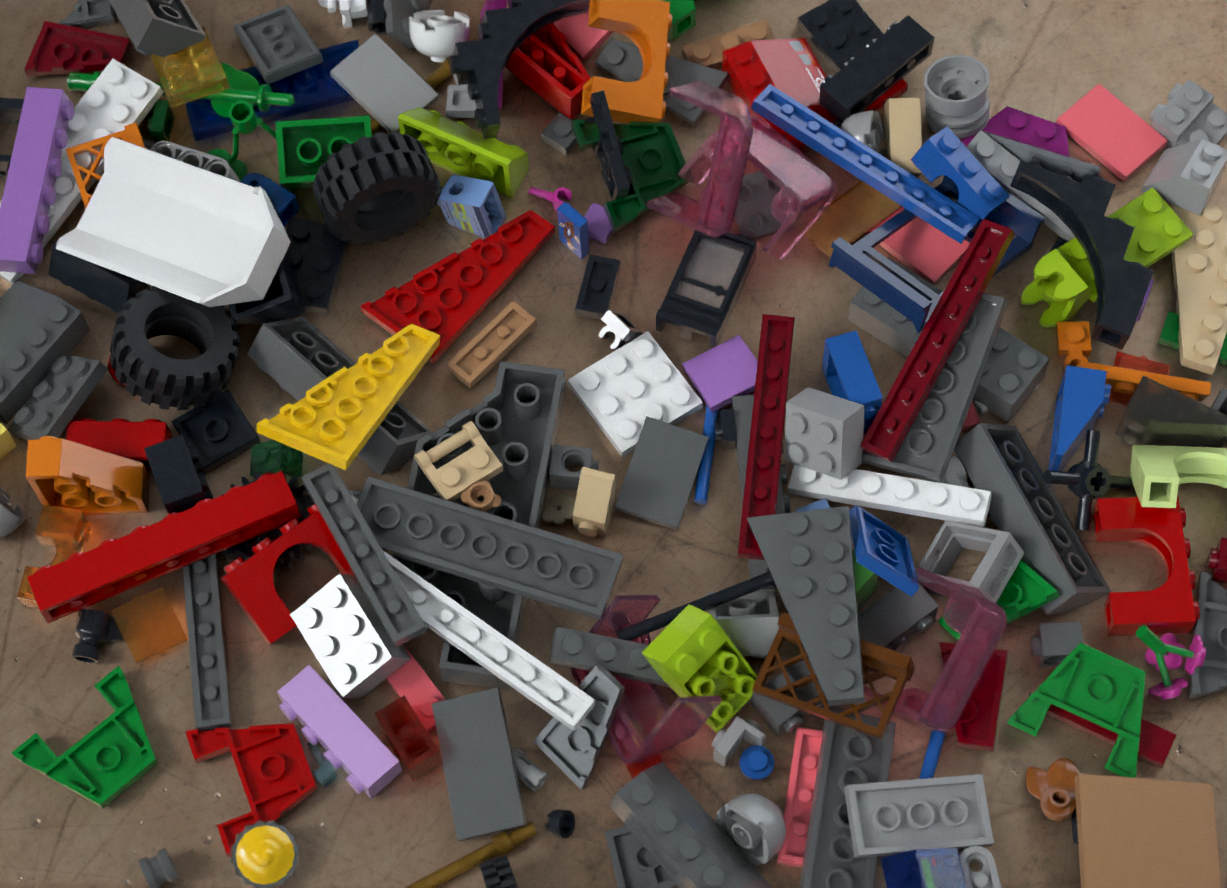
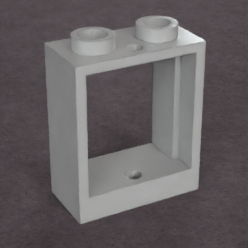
[916,520,1024,608]

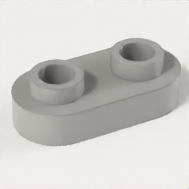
[957,846,1002,888]

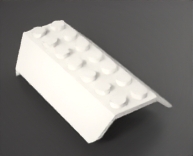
[56,137,291,307]

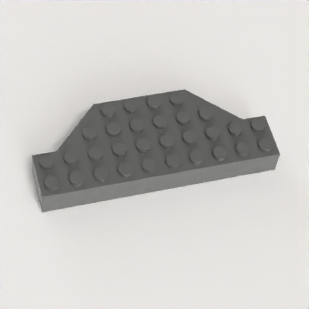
[392,361,566,691]

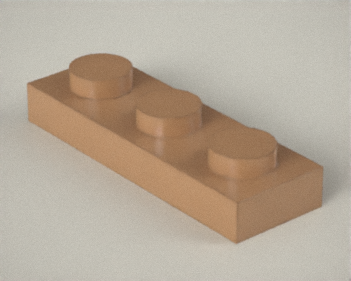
[682,19,776,69]
[447,301,537,389]

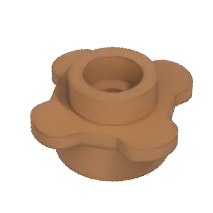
[461,480,501,512]

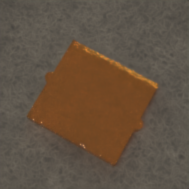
[111,588,188,664]

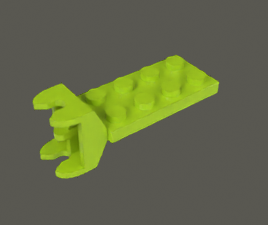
[1021,188,1194,328]

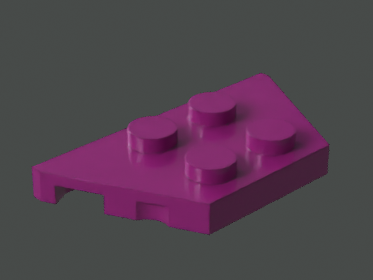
[961,106,1070,157]

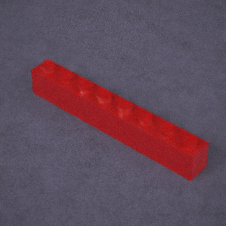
[27,471,301,624]

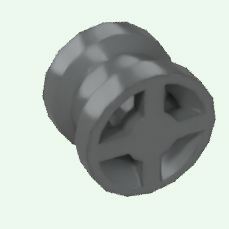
[139,848,179,888]

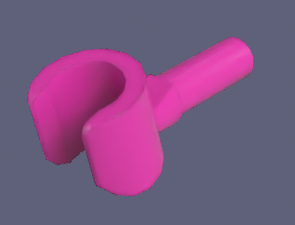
[529,186,572,210]

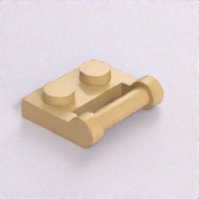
[414,421,503,502]

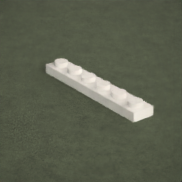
[788,464,992,527]

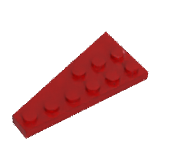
[360,209,555,365]

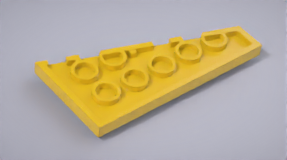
[257,324,440,470]

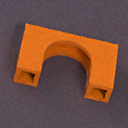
[581,0,672,124]

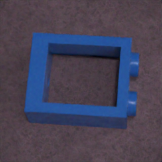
[822,330,883,434]

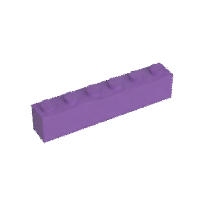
[0,87,74,274]

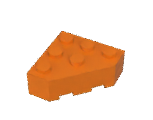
[26,436,150,517]

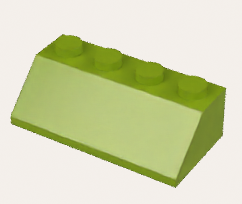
[398,107,529,198]

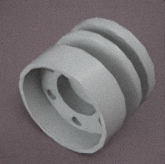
[924,55,990,138]

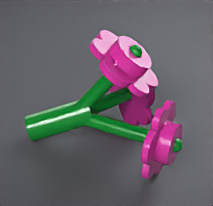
[1136,625,1206,699]

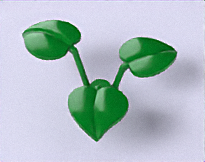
[196,62,277,182]

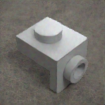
[711,716,766,767]

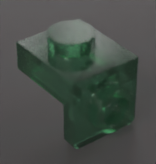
[250,440,303,478]

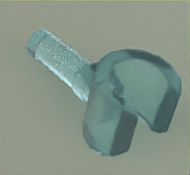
[307,741,337,788]

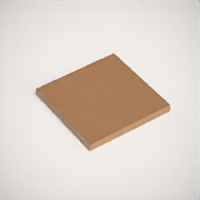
[1074,774,1222,888]

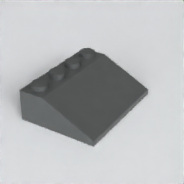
[0,280,90,424]

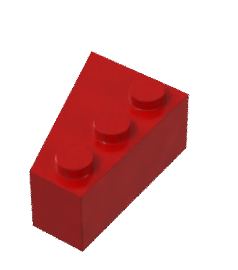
[506,23,591,120]

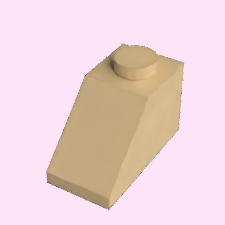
[573,467,617,537]

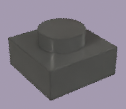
[541,112,578,155]

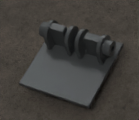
[724,163,802,239]

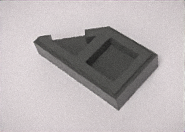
[59,0,116,29]

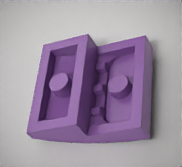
[682,335,758,413]

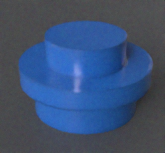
[739,745,774,780]

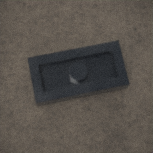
[575,254,621,320]

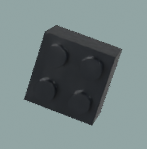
[144,435,214,514]

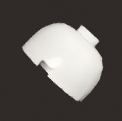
[409,10,470,62]

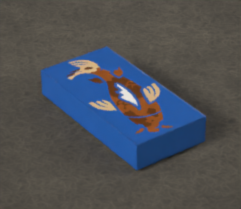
[557,202,589,260]

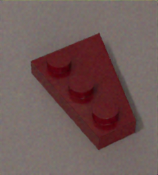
[24,21,132,76]
[939,642,1008,752]

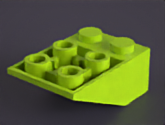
[642,604,758,733]

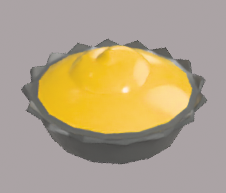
[230,820,300,888]

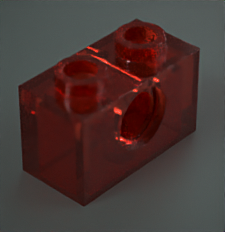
[374,695,443,782]

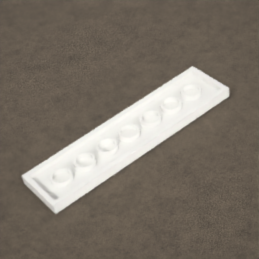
[0,59,164,285]

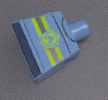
[437,175,507,238]

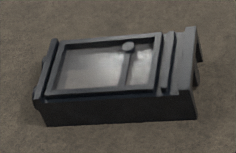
[656,222,757,349]

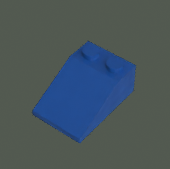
[1048,365,1111,471]

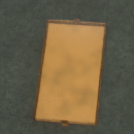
[797,180,901,258]

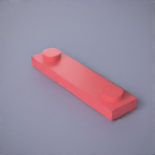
[386,644,446,735]

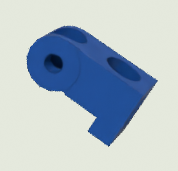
[241,173,300,227]

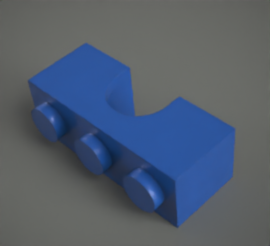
[910,126,1010,230]

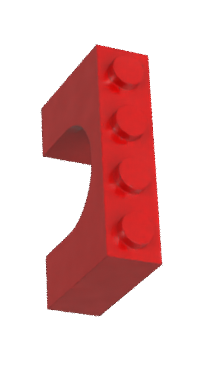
[1092,496,1200,637]
[221,504,354,644]

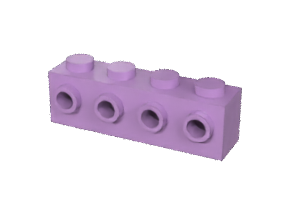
[277,665,403,799]

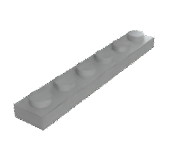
[966,130,1075,241]

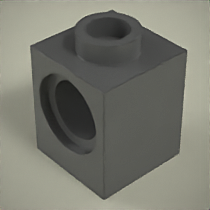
[549,445,599,491]
[1030,622,1083,667]

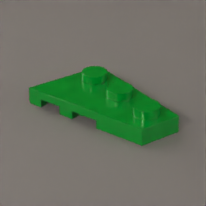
[937,560,1060,645]

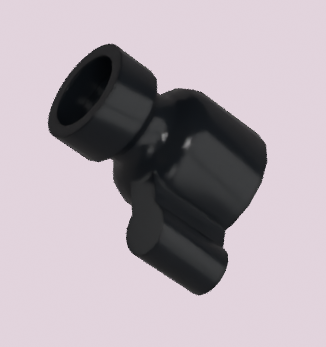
[72,609,129,664]

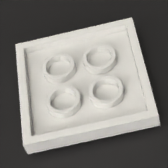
[568,331,703,458]

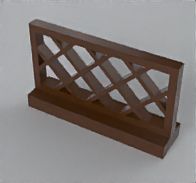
[752,612,915,740]

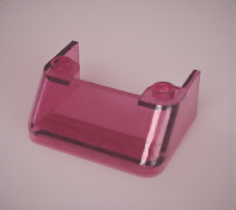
[646,81,753,237]
[678,114,837,260]
[864,566,1007,733]
[570,595,722,763]

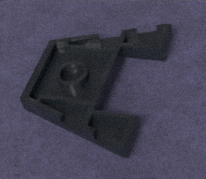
[585,90,633,201]

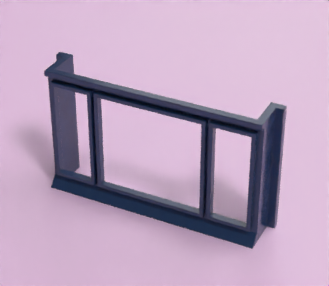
[829,175,1045,334]

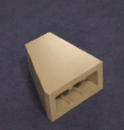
[882,97,922,176]

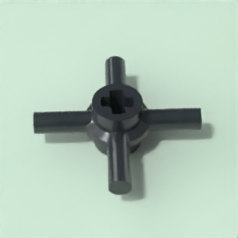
[1043,430,1132,531]

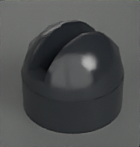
[545,809,575,839]

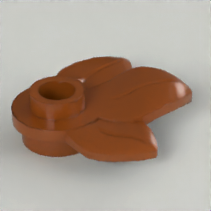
[1025,758,1079,821]

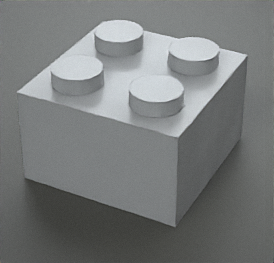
[785,387,864,480]

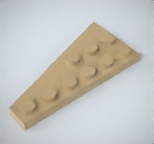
[1167,202,1227,375]

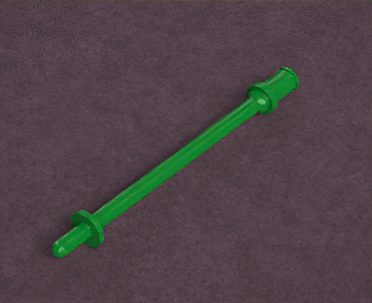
[67,72,295,112]

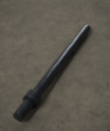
[615,568,777,641]

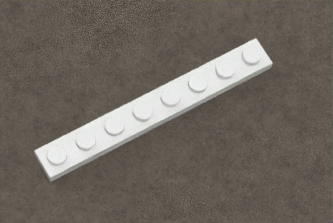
[382,550,595,731]

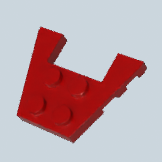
[185,723,317,857]

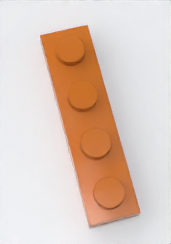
[1076,361,1211,404]

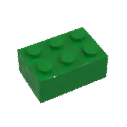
[275,116,372,190]

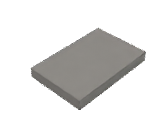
[330,34,439,133]

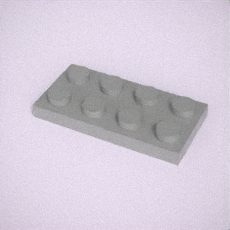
[844,774,994,858]

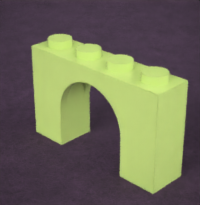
[1130,445,1227,508]

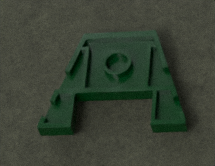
[572,119,691,232]

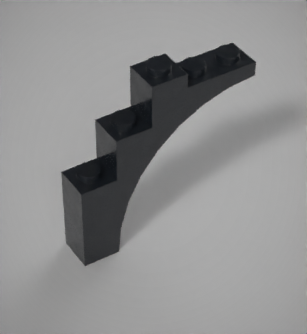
[449,0,590,139]
[1010,160,1154,350]

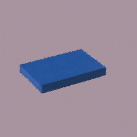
[850,505,919,597]

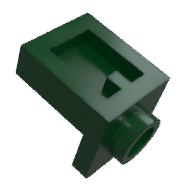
[144,98,175,142]

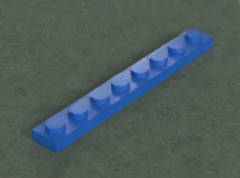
[751,84,980,244]

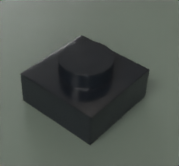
[714,409,737,450]

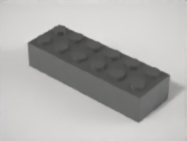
[848,257,1049,423]

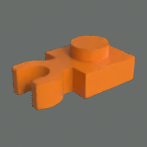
[1055,322,1092,374]

